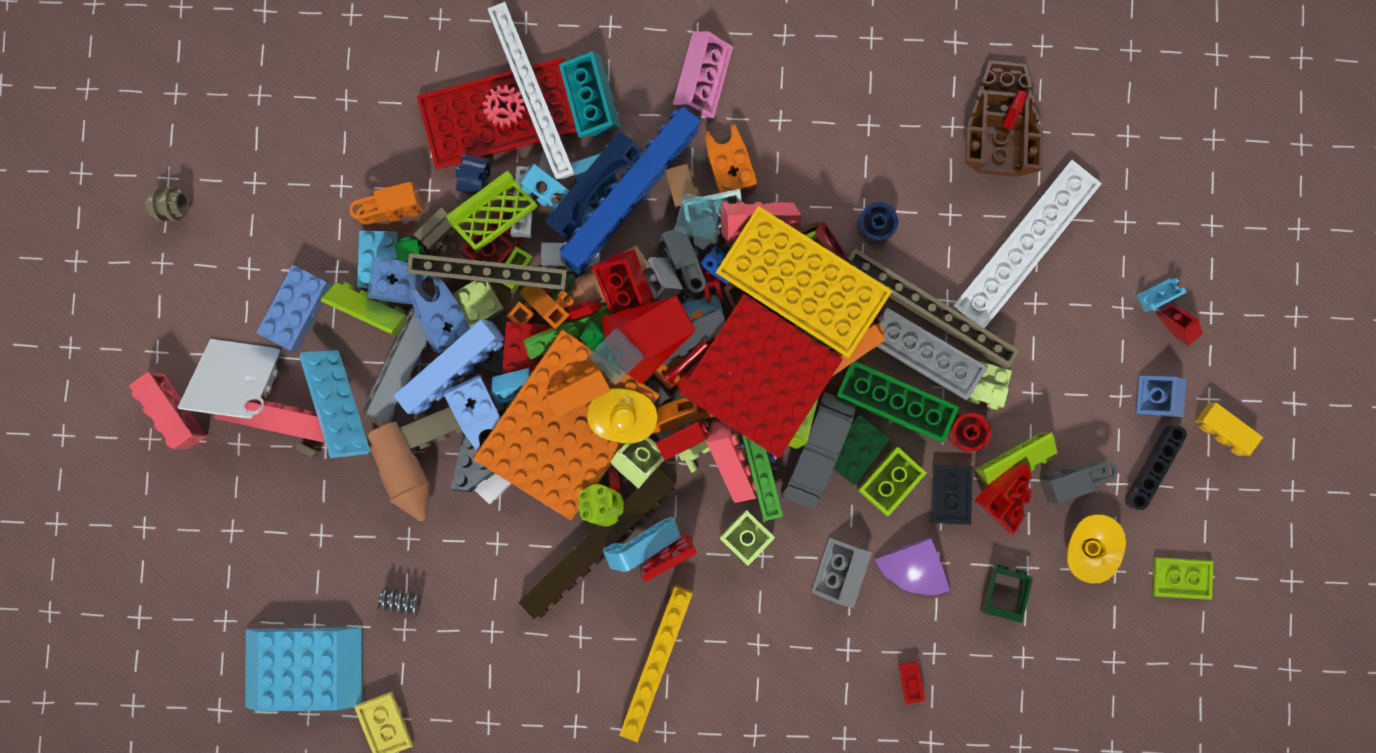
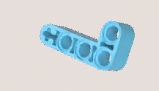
[603,517,681,572]

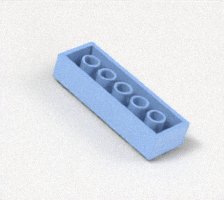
[394,320,505,414]

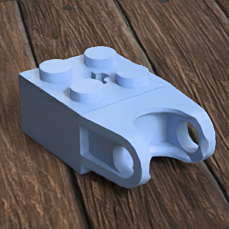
[444,374,500,451]

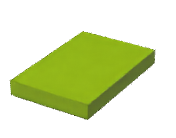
[1152,557,1214,600]

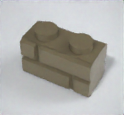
[414,207,457,252]

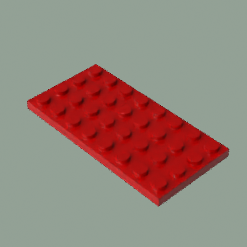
[417,57,577,170]

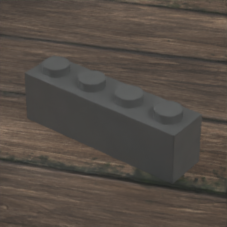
[663,307,725,365]

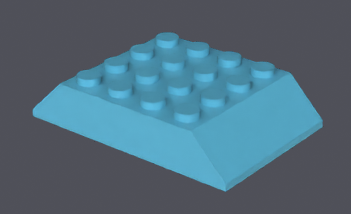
[245,627,362,711]

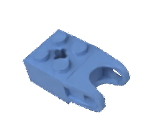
[367,257,439,304]
[409,276,470,354]

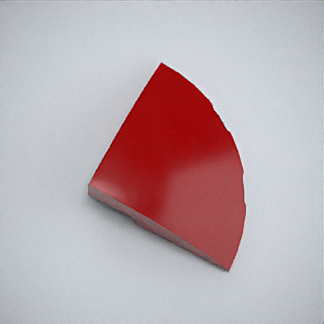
[974,463,1032,536]

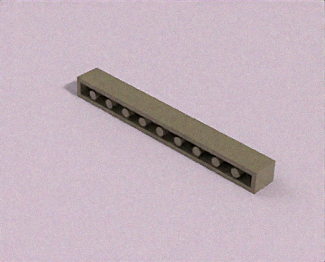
[848,249,1020,368]

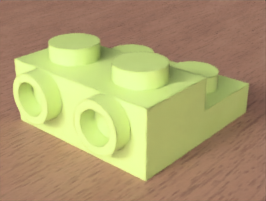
[968,360,1012,410]

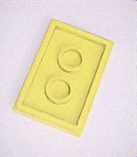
[354,692,413,753]

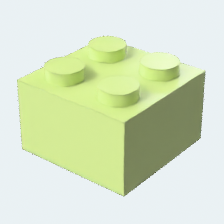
[452,280,506,328]
[611,437,664,489]
[719,509,775,566]

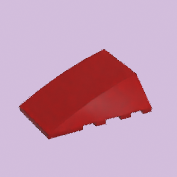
[601,296,696,384]

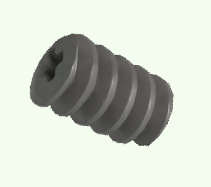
[377,586,421,617]

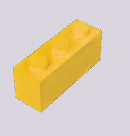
[1195,402,1263,456]

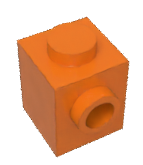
[507,301,536,323]

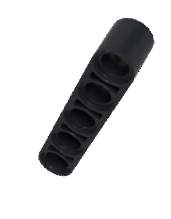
[1125,426,1187,510]

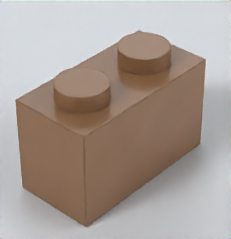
[665,164,700,210]

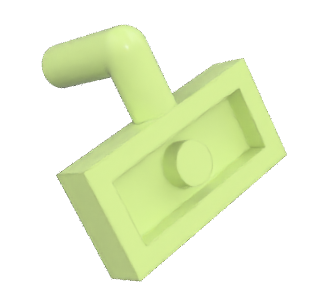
[678,439,710,473]

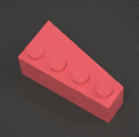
[721,202,802,246]
[707,419,757,503]

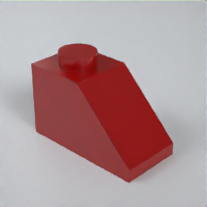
[1156,302,1203,346]

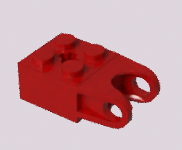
[460,205,524,263]

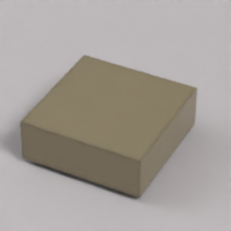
[296,442,321,457]

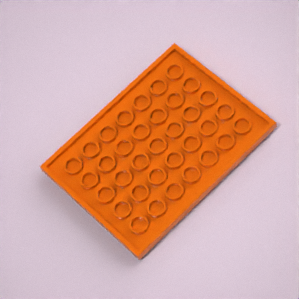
[473,329,660,521]

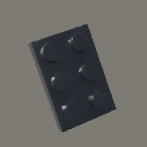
[931,465,973,525]

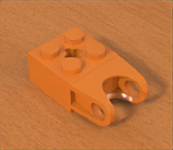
[705,124,757,193]
[349,182,425,225]

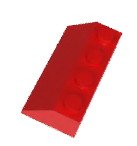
[592,250,655,314]

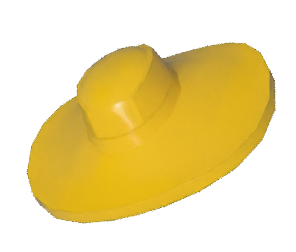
[587,388,657,443]
[1066,514,1126,584]

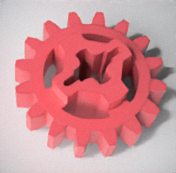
[483,85,526,128]

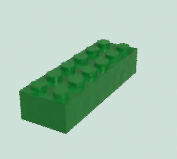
[834,361,959,443]

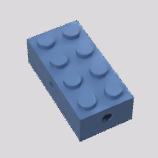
[257,265,333,352]

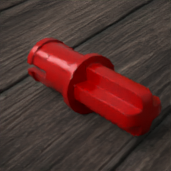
[1003,90,1029,129]

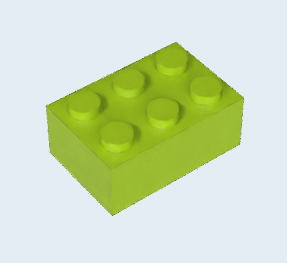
[856,447,927,516]

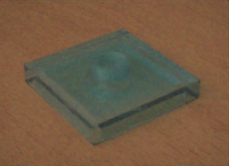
[674,193,722,241]
[588,328,645,385]

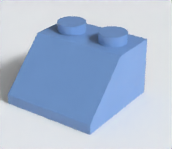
[1136,376,1187,418]

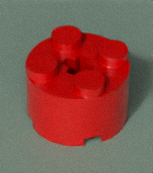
[948,413,991,452]

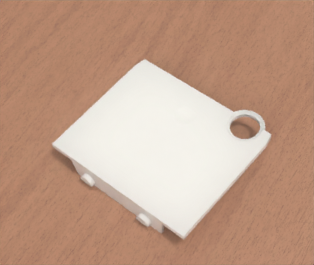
[178,339,281,418]

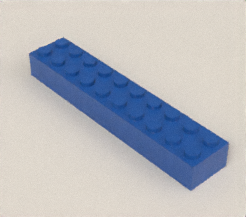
[560,106,701,276]

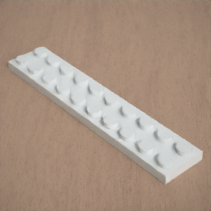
[952,160,1102,329]

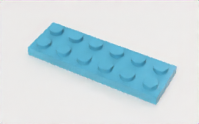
[299,350,370,458]

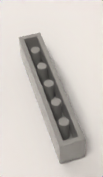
[361,307,428,424]

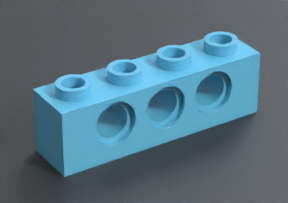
[518,164,596,227]

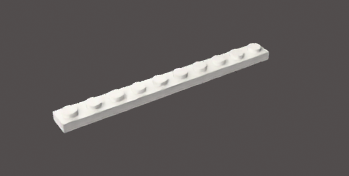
[488,2,574,181]

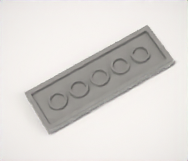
[876,308,988,401]

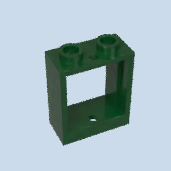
[980,564,1033,623]

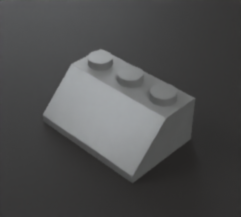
[811,538,872,608]

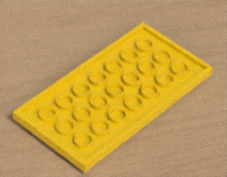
[716,206,892,358]

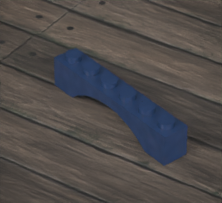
[545,131,643,241]

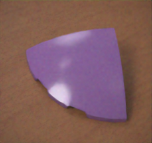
[874,537,950,595]

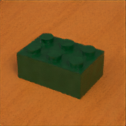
[833,415,890,485]

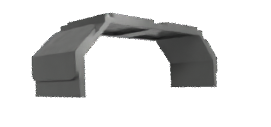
[781,392,856,510]

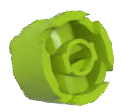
[578,484,624,526]

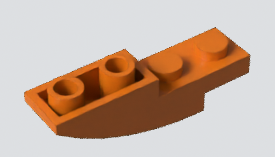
[653,398,714,433]

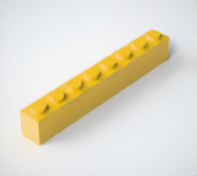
[619,585,693,743]

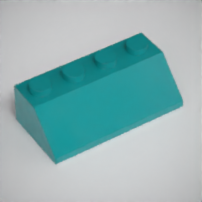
[559,51,621,137]

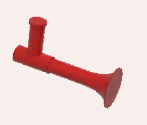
[661,340,710,386]

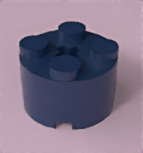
[455,153,491,195]
[857,202,899,244]

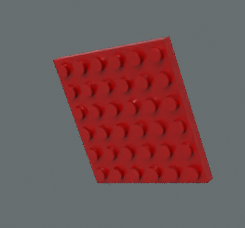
[679,294,843,459]

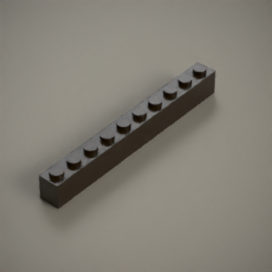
[518,468,676,619]

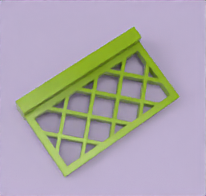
[446,171,538,252]

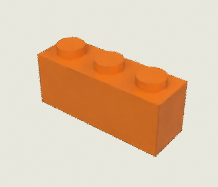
[545,366,611,418]

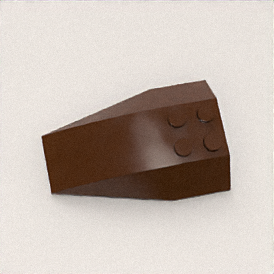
[965,60,1044,177]

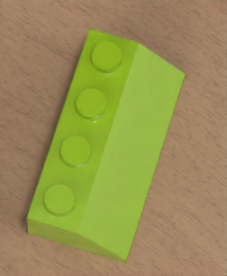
[321,282,407,336]
[974,432,1057,488]

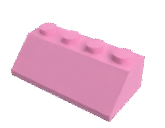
[673,31,733,118]

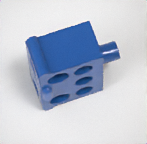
[700,245,729,284]

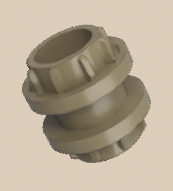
[145,187,189,222]

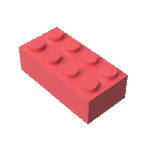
[129,372,208,449]

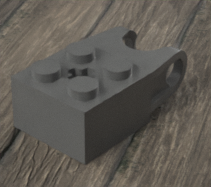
[657,226,706,298]
[1040,461,1118,503]

